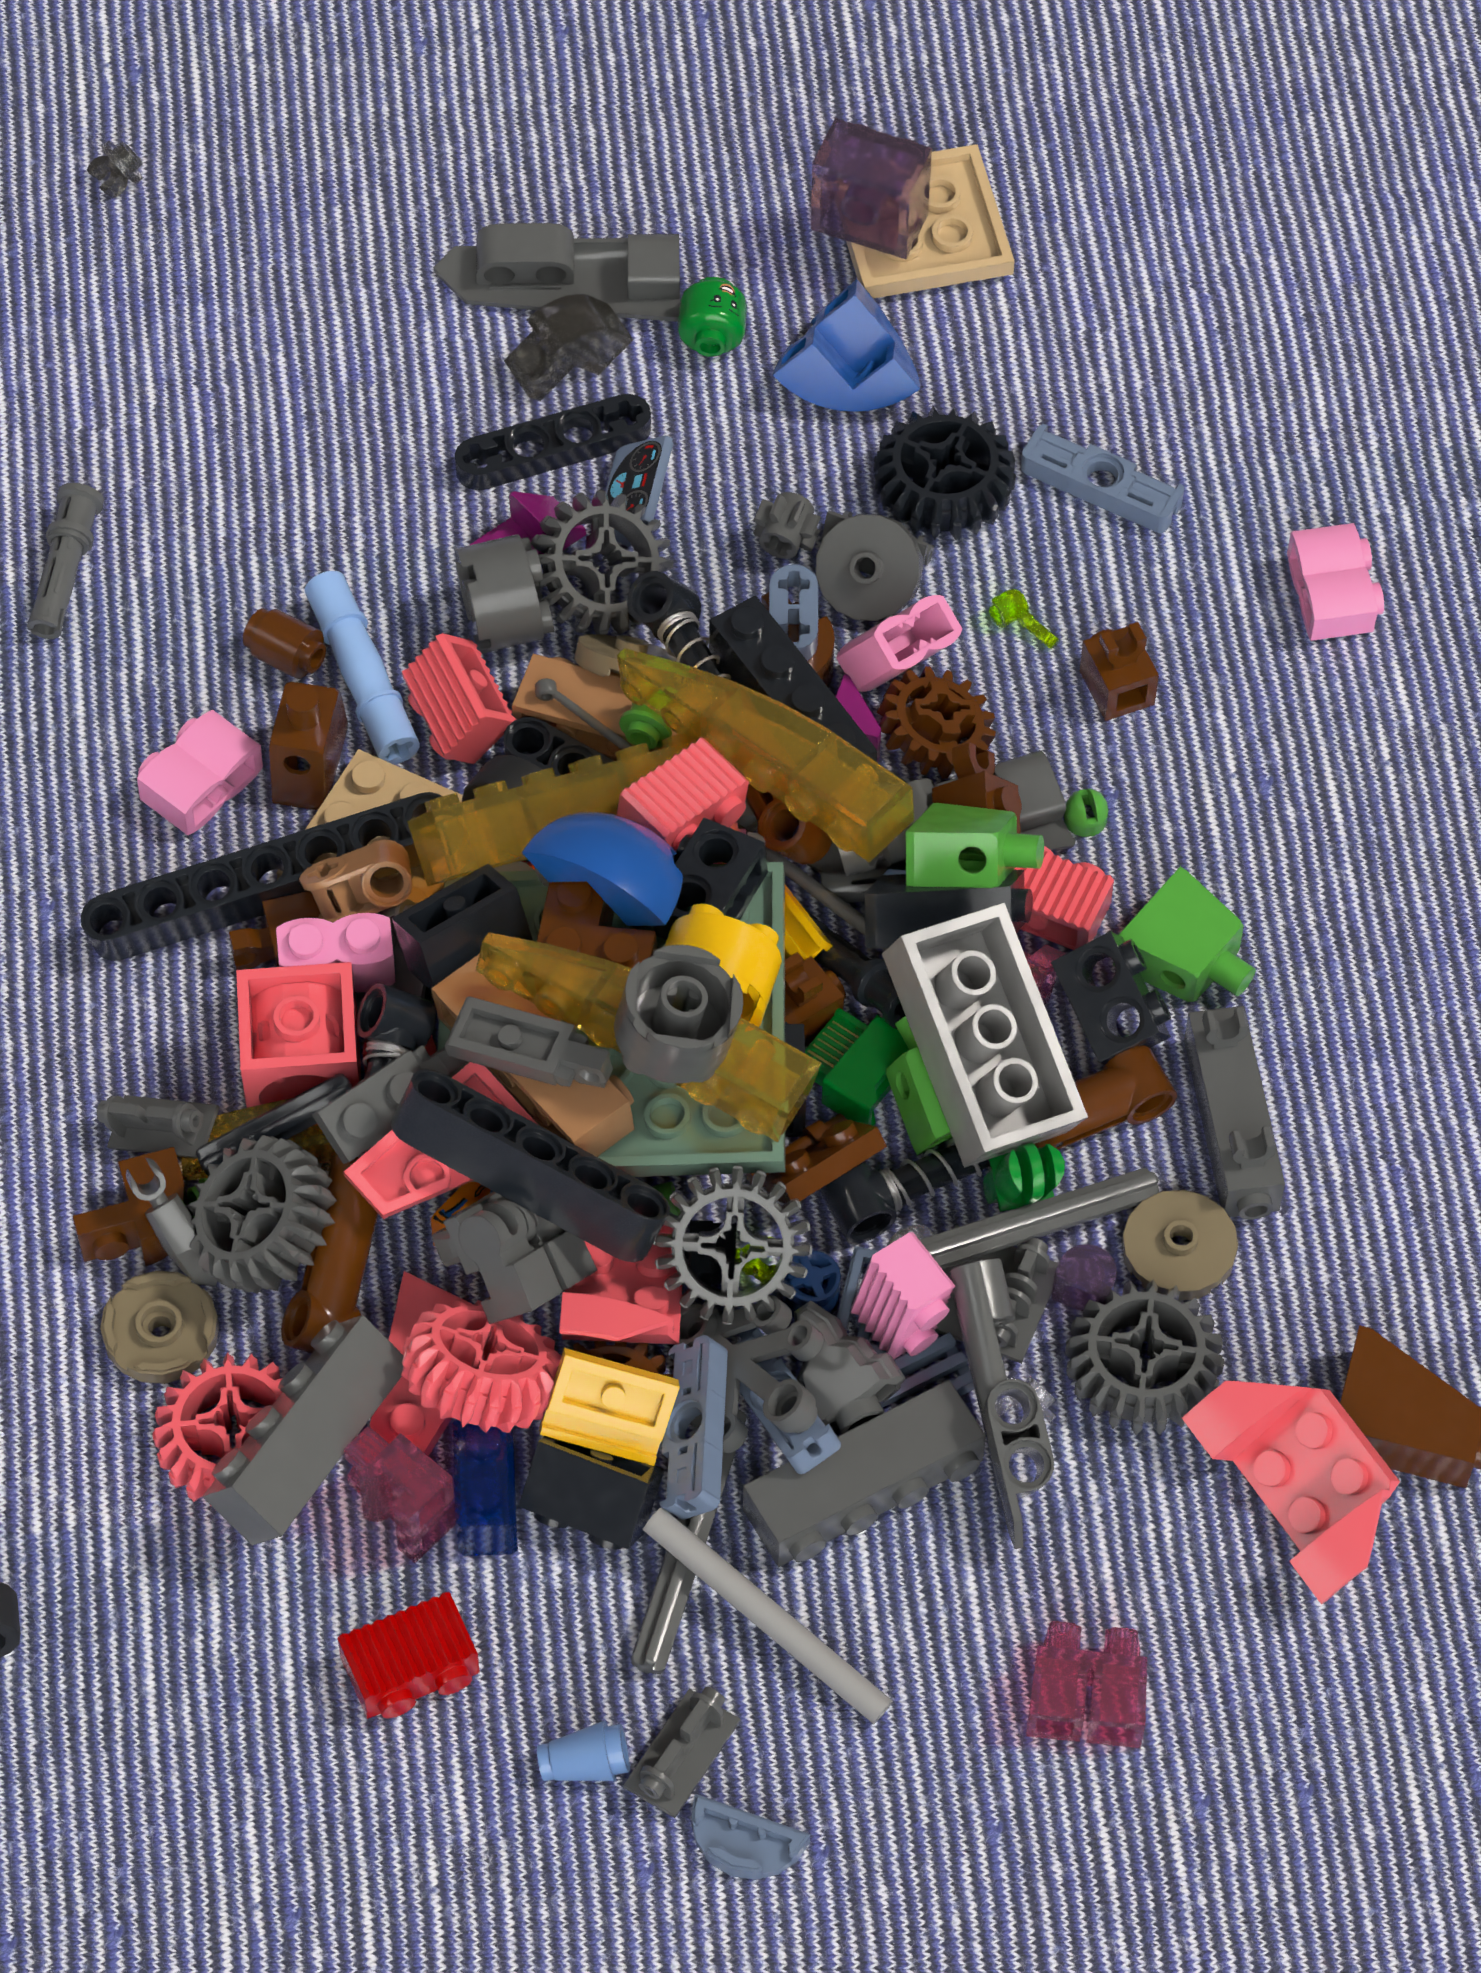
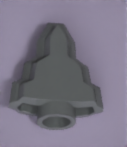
[794,1301,906,1435]

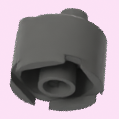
[454,534,554,654]
[614,945,743,1083]

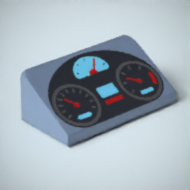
[605,435,673,547]

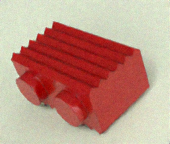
[337,1592,480,1719]

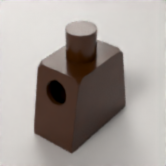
[269,682,348,810]

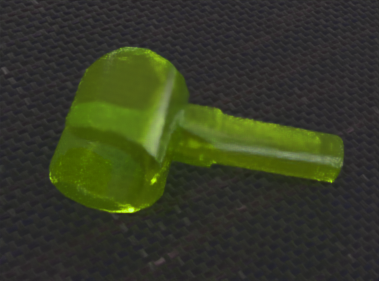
[989,589,1060,650]

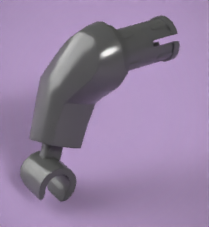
[126,1158,217,1286]

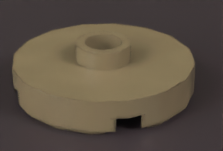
[574,634,682,685]
[1121,1190,1238,1301]
[100,1271,219,1384]

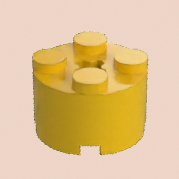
[665,904,782,1034]

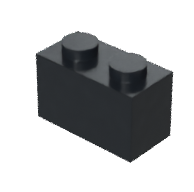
[392,863,533,991]
[518,1436,665,1550]

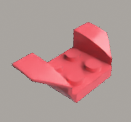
[559,1225,682,1345]
[1182,1381,1400,1604]

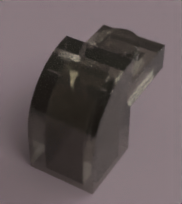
[504,294,634,401]

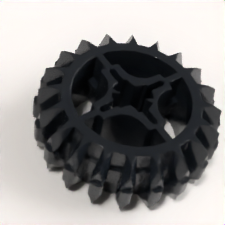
[873,406,1016,541]

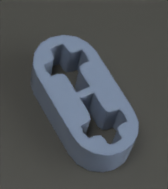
[769,564,818,661]

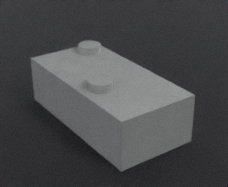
[882,903,1088,1168]

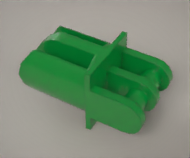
[983,1143,1065,1212]

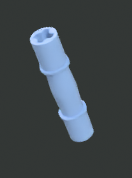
[305,571,420,764]

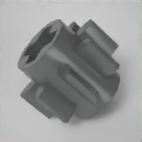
[753,492,821,559]

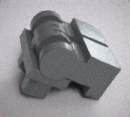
[432,1191,597,1324]

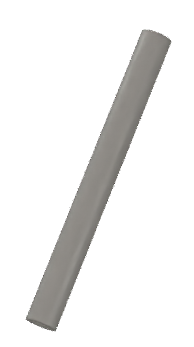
[643,1507,893,1725]

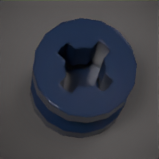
[781,1250,841,1317]

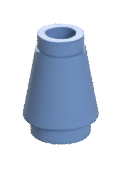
[537,1720,630,1782]

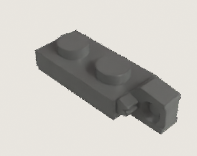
[445,996,613,1088]
[312,1045,468,1164]

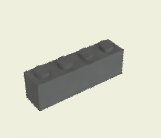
[202,1315,404,1546]
[743,1380,986,1568]

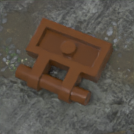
[746,1113,887,1203]

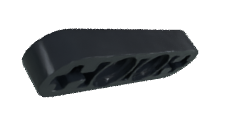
[455,394,651,491]

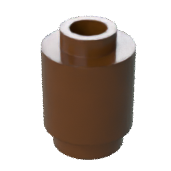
[243,608,326,679]

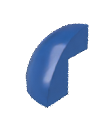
[773,279,920,412]
[521,812,683,926]

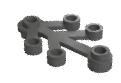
[679,1295,824,1453]

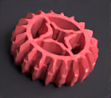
[401,1299,561,1433]
[153,1352,283,1506]

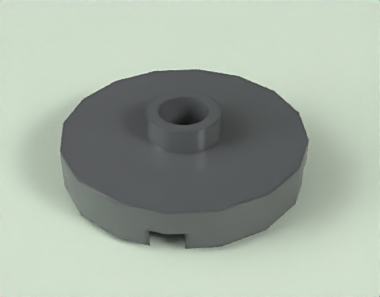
[816,514,923,621]

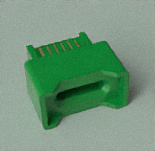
[805,1008,909,1126]

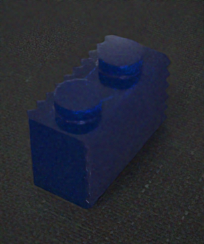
[452,1419,518,1557]

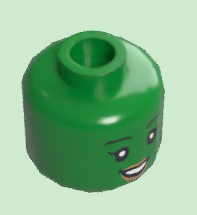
[678,277,747,357]

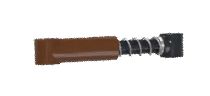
[627,571,833,865]
[281,983,436,1354]
[820,1045,1177,1244]

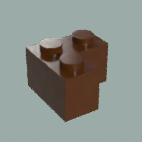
[531,881,658,1013]

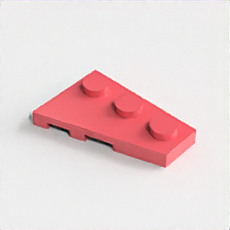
[344,1062,538,1219]
[367,1271,474,1470]

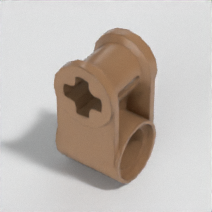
[299,839,413,923]

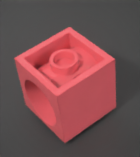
[236,962,362,1121]

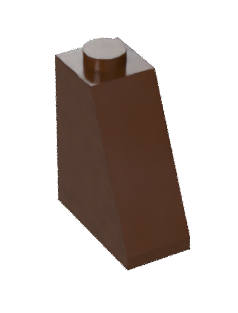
[1340,1325,1481,1488]

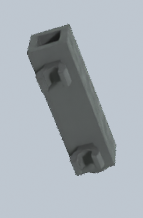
[1184,1006,1285,1220]

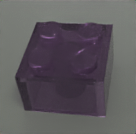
[811,118,932,259]

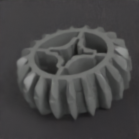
[531,490,674,635]
[186,1135,337,1294]
[653,1165,812,1325]
[1065,1279,1224,1435]

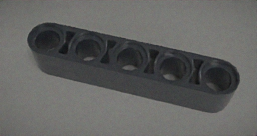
[391,1069,670,1262]

